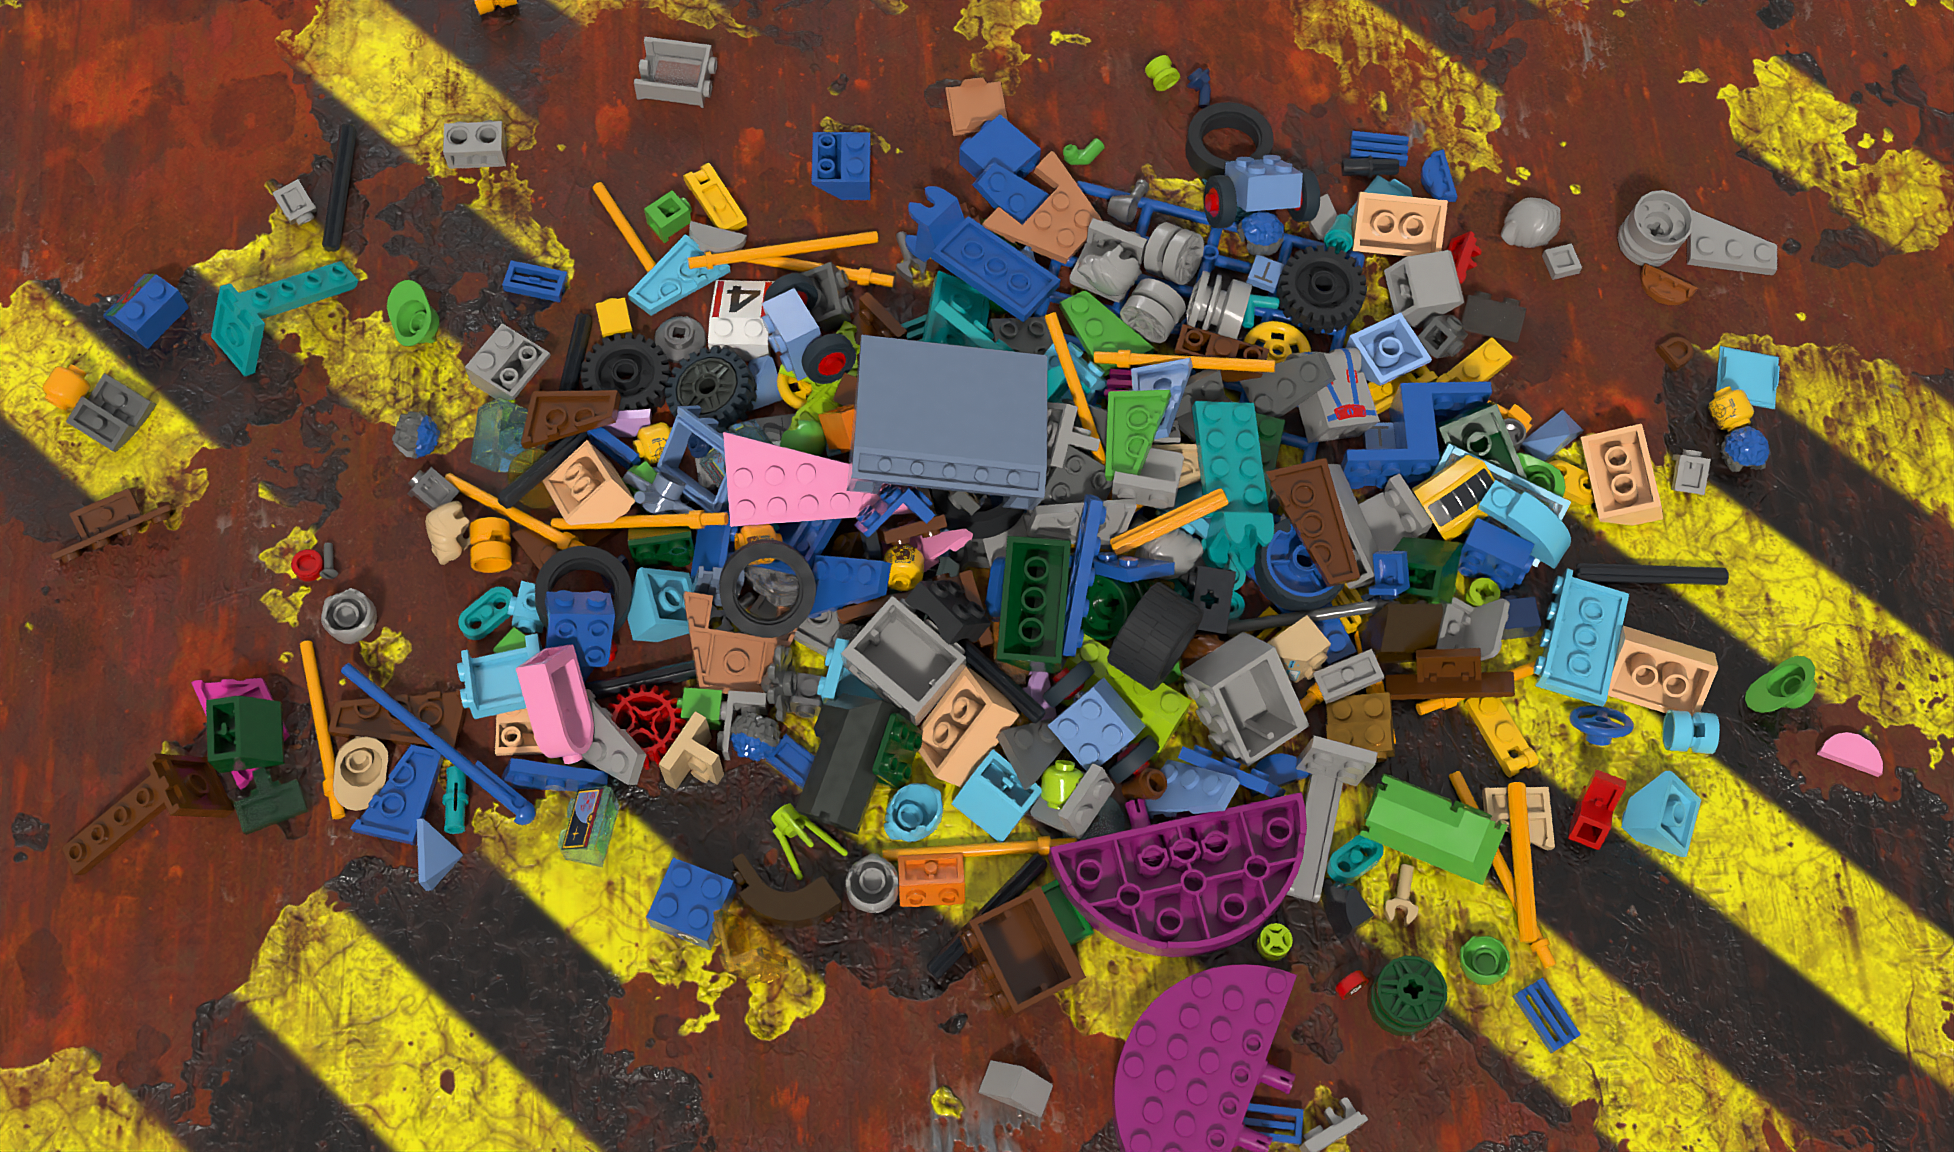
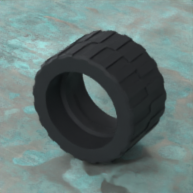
[1107,582,1204,691]

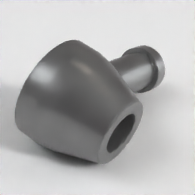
[1107,180,1149,225]

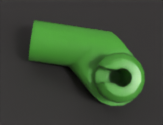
[1063,138,1105,165]

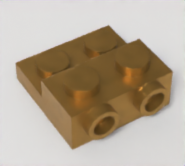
[1326,692,1395,763]

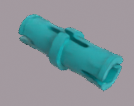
[442,766,469,834]

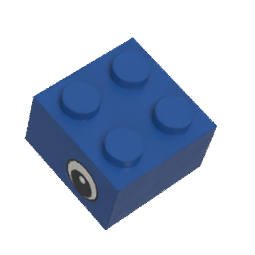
[646,857,737,950]

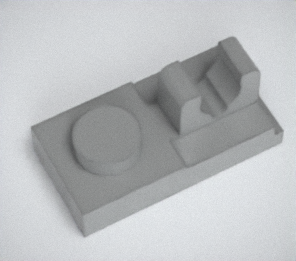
[1313,649,1385,704]
[1299,1098,1368,1152]

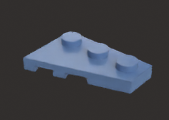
[1131,357,1193,440]
[1137,759,1240,819]

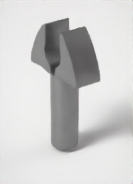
[896,231,927,283]
[708,592,756,632]

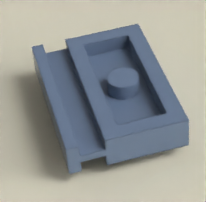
[691,566,745,606]

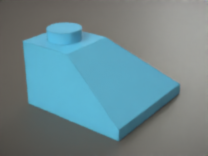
[627,567,692,642]
[1621,771,1701,857]

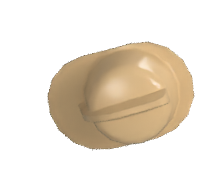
[333,736,388,811]

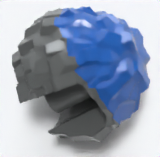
[1237,211,1284,257]
[392,411,440,459]
[1720,426,1770,472]
[730,711,781,762]

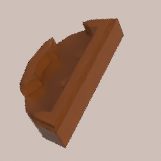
[1640,263,1698,306]

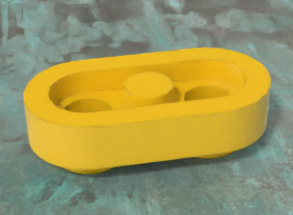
[1549,460,1595,505]

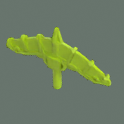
[779,321,860,430]

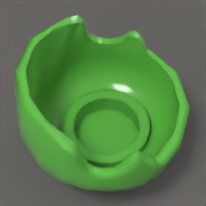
[780,420,827,456]
[1459,936,1511,985]

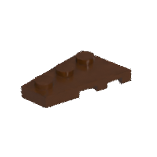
[520,390,621,449]
[511,516,623,571]

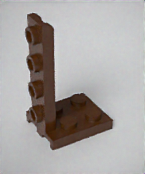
[836,570,993,651]
[62,753,234,875]

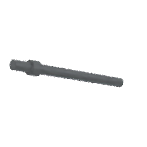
[1202,599,1389,638]

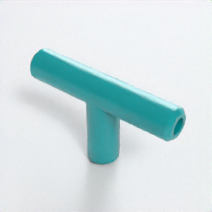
[1242,294,1279,328]

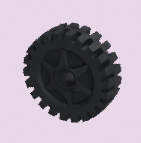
[1276,245,1367,334]
[581,332,672,415]

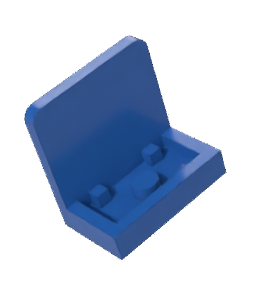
[855,484,935,537]
[545,590,615,667]

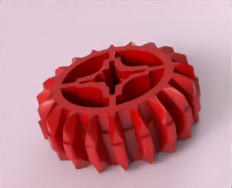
[608,684,687,770]

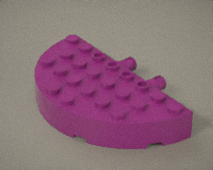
[1048,792,1307,957]
[1112,964,1297,1152]

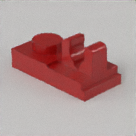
[1447,231,1482,285]

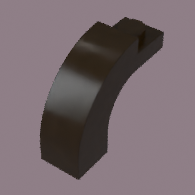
[731,852,842,929]

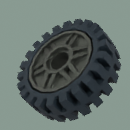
[665,347,757,433]

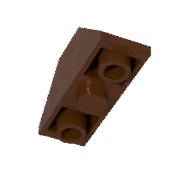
[1174,324,1270,383]

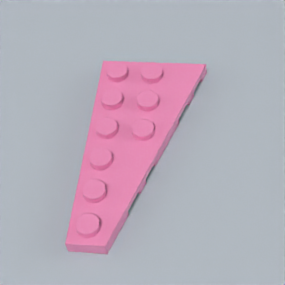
[723,432,917,527]

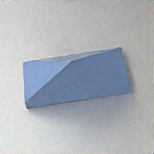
[745,355,783,412]
[1520,410,1584,462]
[417,819,463,891]

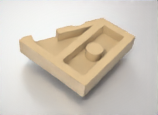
[1482,787,1555,850]

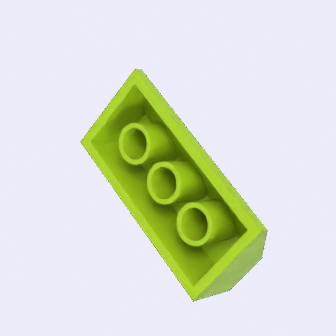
[1054,634,1192,763]

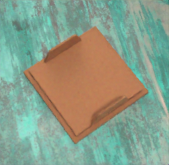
[945,77,1008,136]

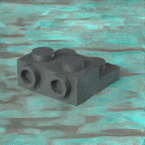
[801,262,854,332]

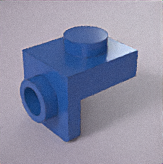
[1368,551,1410,600]

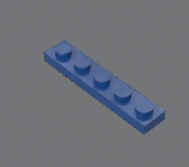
[1062,494,1106,657]

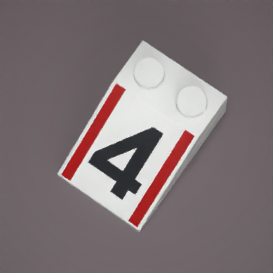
[708,280,774,361]

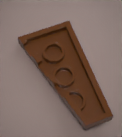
[1264,458,1361,587]
[328,689,466,750]

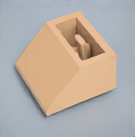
[495,708,543,756]

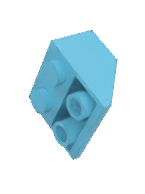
[951,749,1042,842]

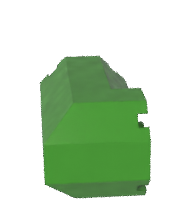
[1359,773,1508,885]

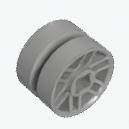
[1144,222,1204,285]
[1120,278,1186,343]

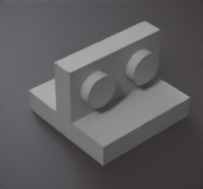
[1047,402,1100,468]

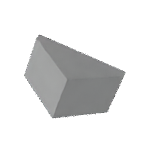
[979,1060,1053,1118]

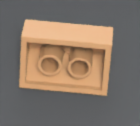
[1350,192,1448,257]
[1581,424,1663,526]
[543,440,636,525]
[1608,626,1718,716]
[918,667,1020,788]

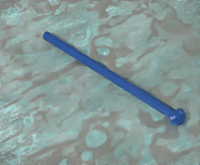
[341,663,536,825]

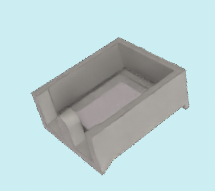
[634,37,717,108]

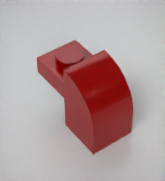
[1568,769,1626,850]

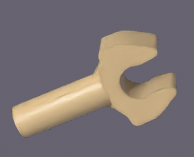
[1383,864,1419,927]

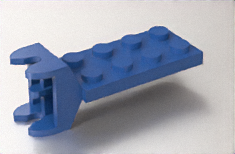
[905,186,1061,323]

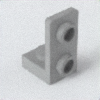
[717,691,769,760]

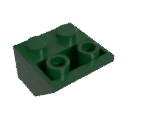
[628,526,695,570]
[1393,537,1463,604]
[206,696,285,773]

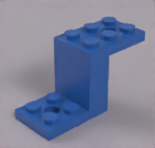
[1341,382,1492,489]

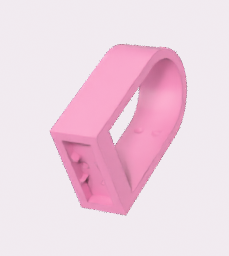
[516,644,594,764]

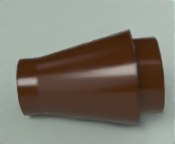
[1122,768,1167,800]

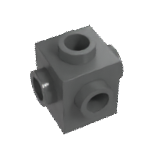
[1418,315,1468,359]

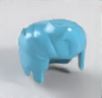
[883,783,943,842]

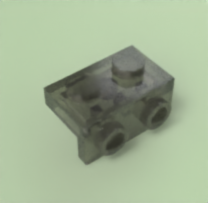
[1461,290,1527,343]

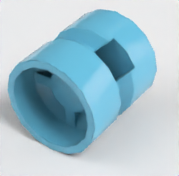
[1662,710,1720,754]

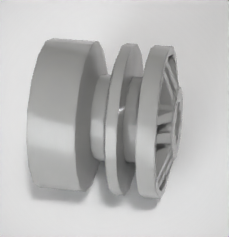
[1617,190,1694,267]
[1186,271,1252,340]

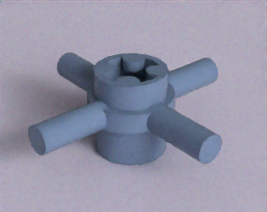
[623,471,694,515]

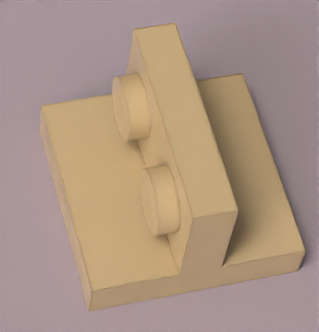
[659,712,724,790]

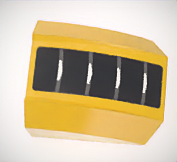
[1412,455,1495,541]

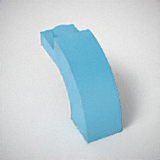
[1478,480,1571,569]

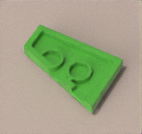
[1059,290,1155,377]
[1105,390,1171,481]

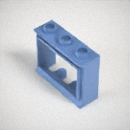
[653,405,736,513]

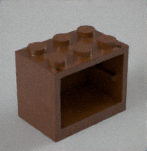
[959,886,1086,1019]

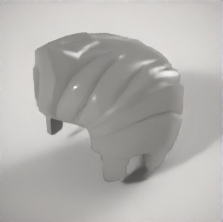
[1501,197,1561,248]
[1077,245,1142,296]
[1134,528,1203,580]
[321,588,377,644]
[846,853,899,913]

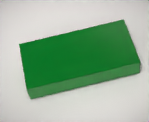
[1041,879,1094,947]

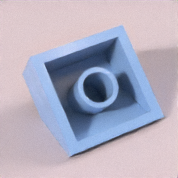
[1346,312,1432,386]

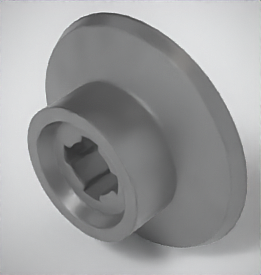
[654,316,707,363]

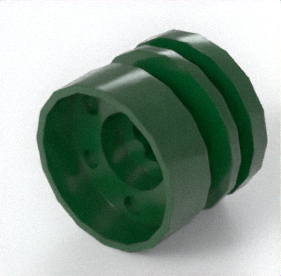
[1080,574,1150,640]
[1367,955,1447,1036]

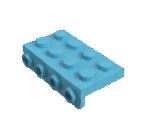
[1533,568,1629,707]

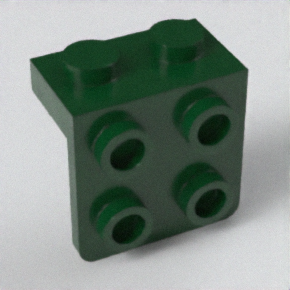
[872,712,923,790]

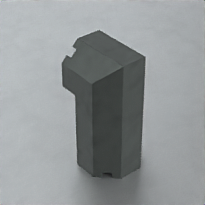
[795,693,901,835]

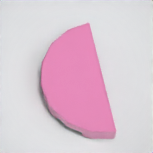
[1817,732,1883,777]

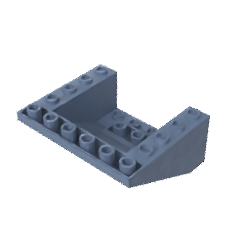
[846,335,1047,510]

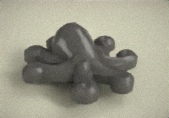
[761,645,797,722]

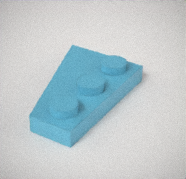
[628,234,731,316]

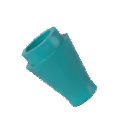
[1324,214,1353,255]

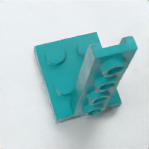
[211,261,358,377]

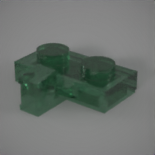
[234,767,309,835]

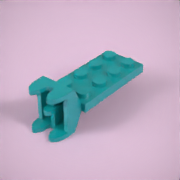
[922,271,990,348]
[934,299,1091,403]
[1192,401,1274,571]

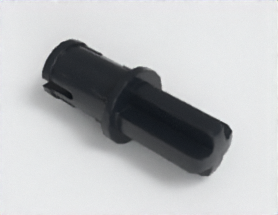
[1341,155,1400,179]

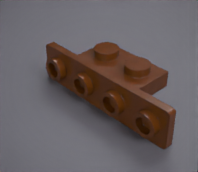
[50,488,175,563]
[1386,648,1515,700]

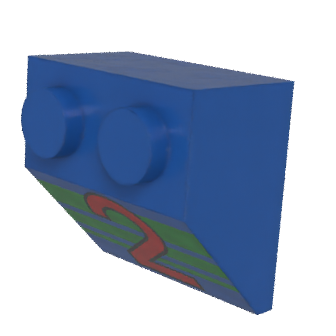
[103,274,189,349]

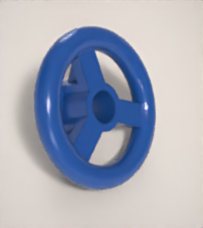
[1569,706,1634,746]

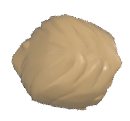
[425,501,471,565]

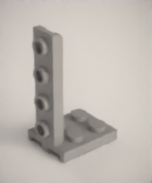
[1287,736,1378,903]

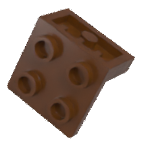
[833,292,907,362]

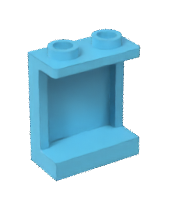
[457,633,543,719]

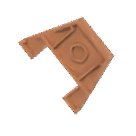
[982,150,1103,264]
[683,591,798,694]

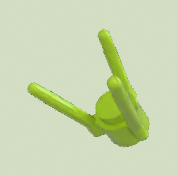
[771,804,848,880]

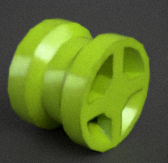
[1145,55,1180,91]
[1464,578,1500,607]
[1256,923,1293,962]

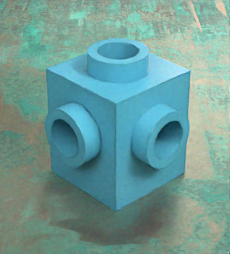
[507,581,544,634]

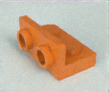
[898,853,965,907]

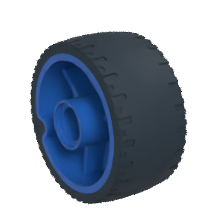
[1254,518,1345,612]

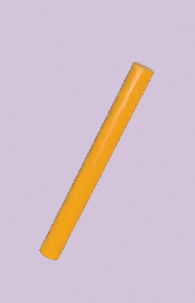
[593,182,656,272]

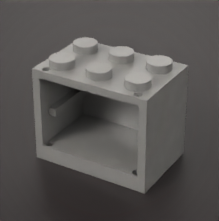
[841,596,966,726]
[1182,632,1310,766]

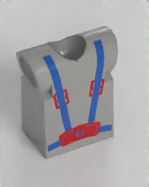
[1285,347,1380,443]

